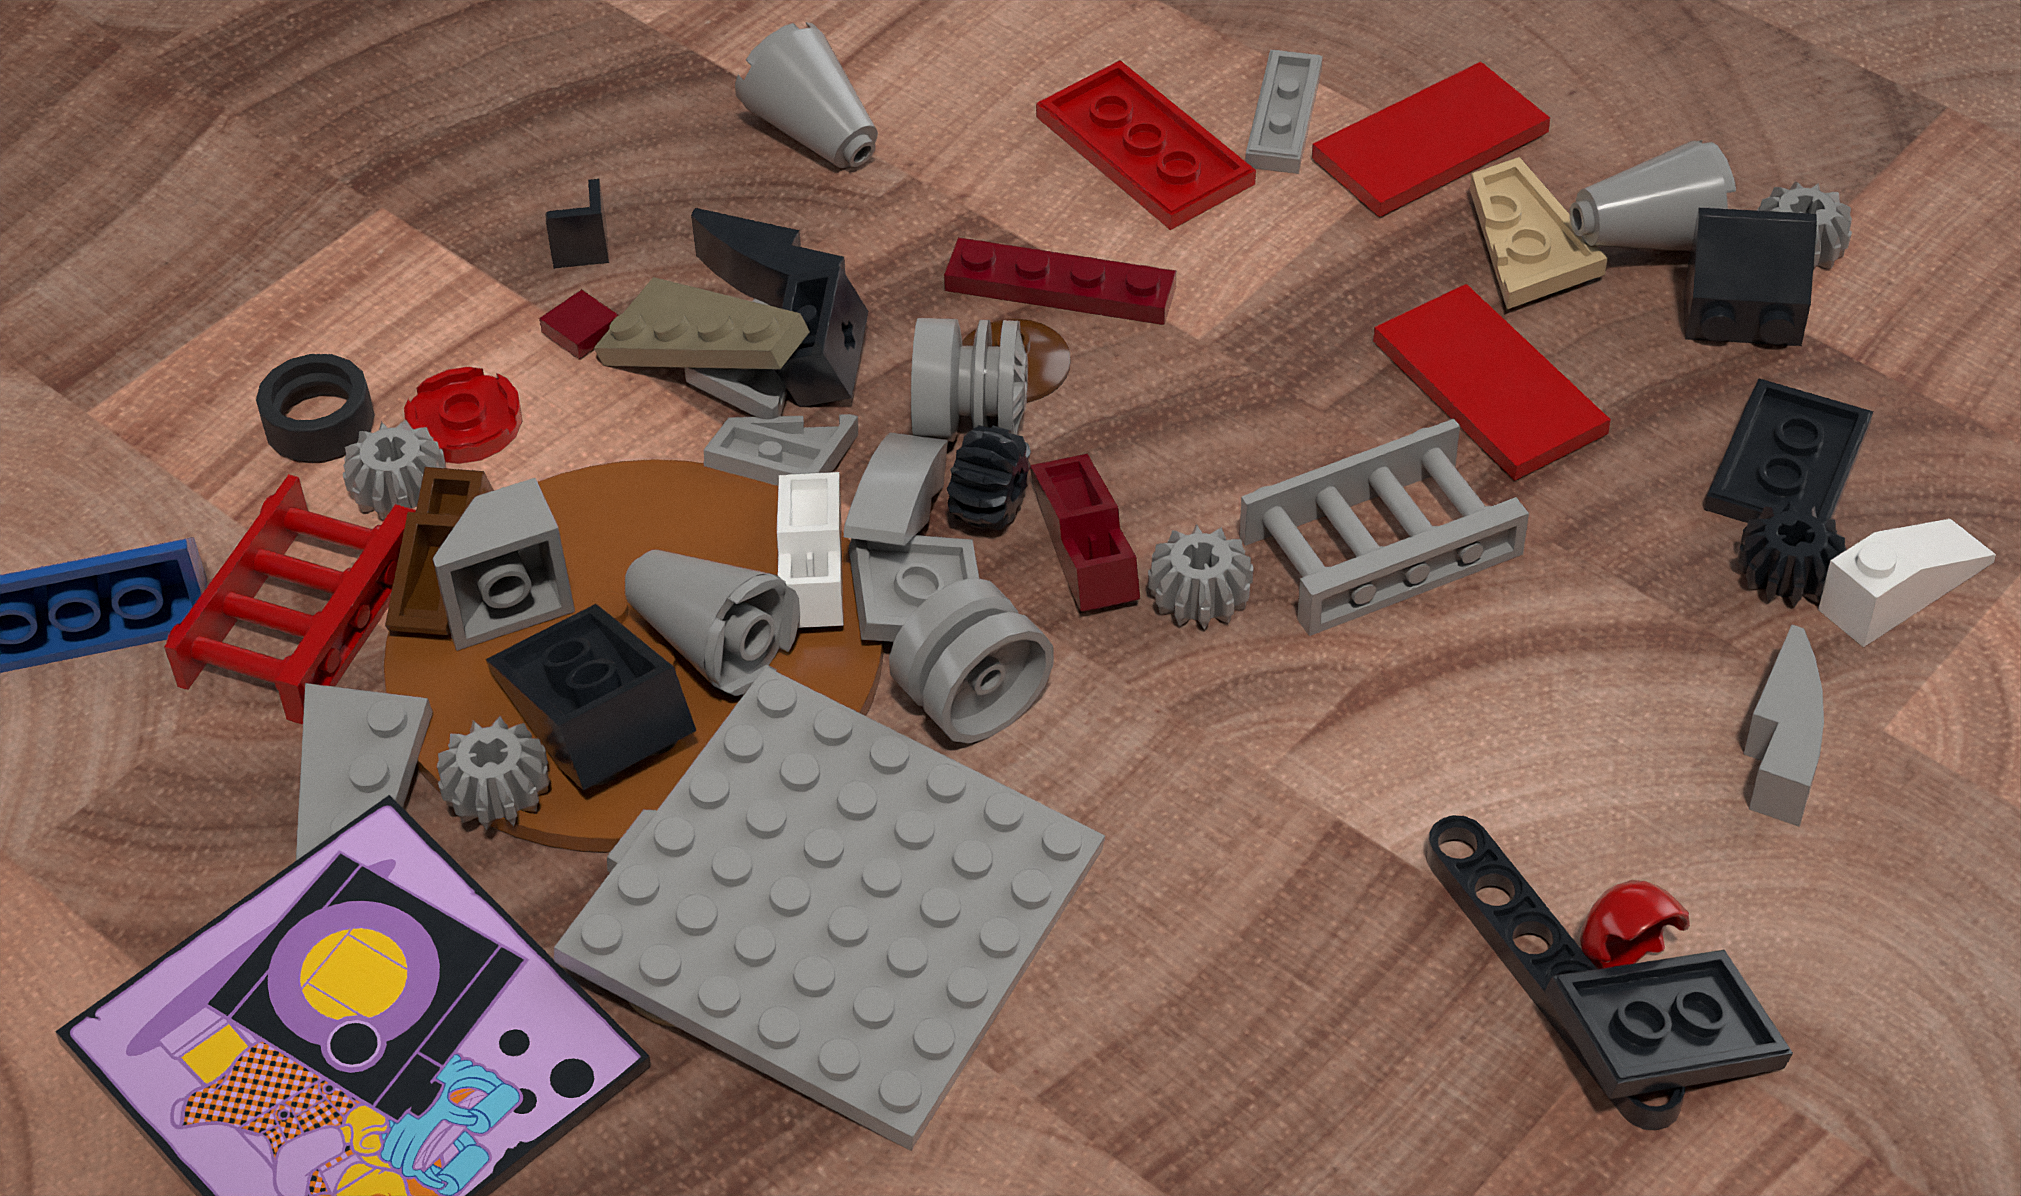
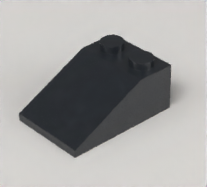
[486,604,697,790]

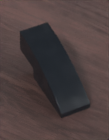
[691,208,846,309]

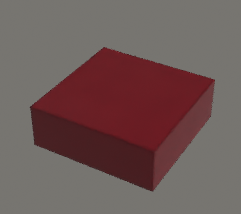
[539,289,619,359]

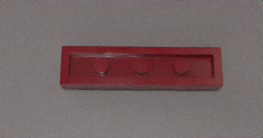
[944,237,1177,325]

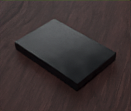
[1704,378,1874,523]
[1545,949,1793,1099]

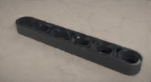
[1427,815,1685,1131]

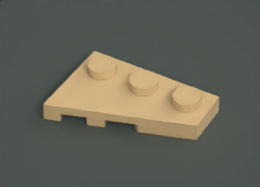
[1470,157,1607,309]

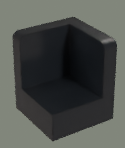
[545,178,609,269]

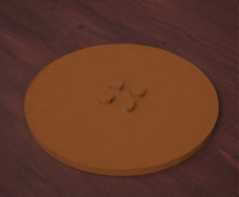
[384,459,884,852]

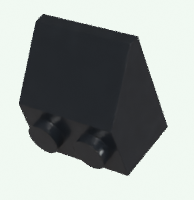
[1683,207,1817,346]

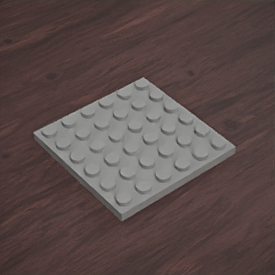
[554,666,1105,1151]

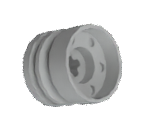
[911,318,1028,441]

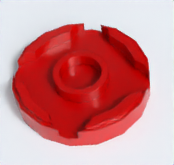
[404,367,523,464]

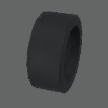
[256,354,375,462]

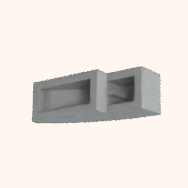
[843,433,948,546]
[1744,625,1824,827]

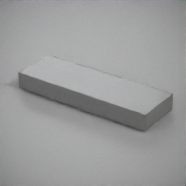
[1245,50,1323,174]

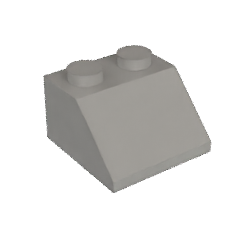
[433,478,575,651]

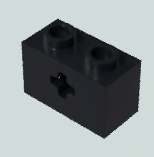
[774,266,869,407]

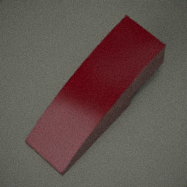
[1030,453,1140,612]

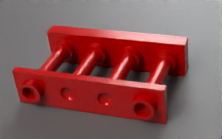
[164,474,416,725]

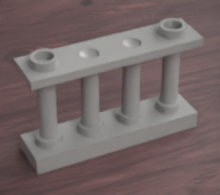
[1240,419,1529,636]

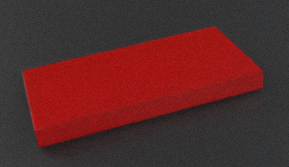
[1036,60,1256,230]
[1312,61,1551,217]
[1373,284,1611,481]

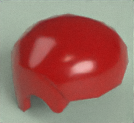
[1580,880,1690,969]

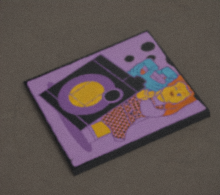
[55,795,650,1196]

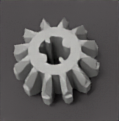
[1757,181,1852,271]
[343,420,446,520]
[1148,524,1253,630]
[437,716,550,830]

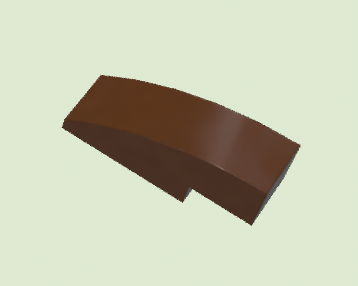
[385,467,494,635]

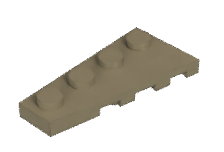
[594,277,810,369]

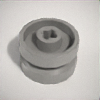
[889,577,1054,743]

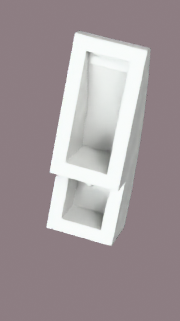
[777,472,843,628]

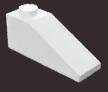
[1818,519,1996,647]

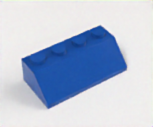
[0,537,208,673]

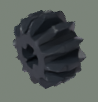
[947,425,1031,530]
[1737,502,1846,607]

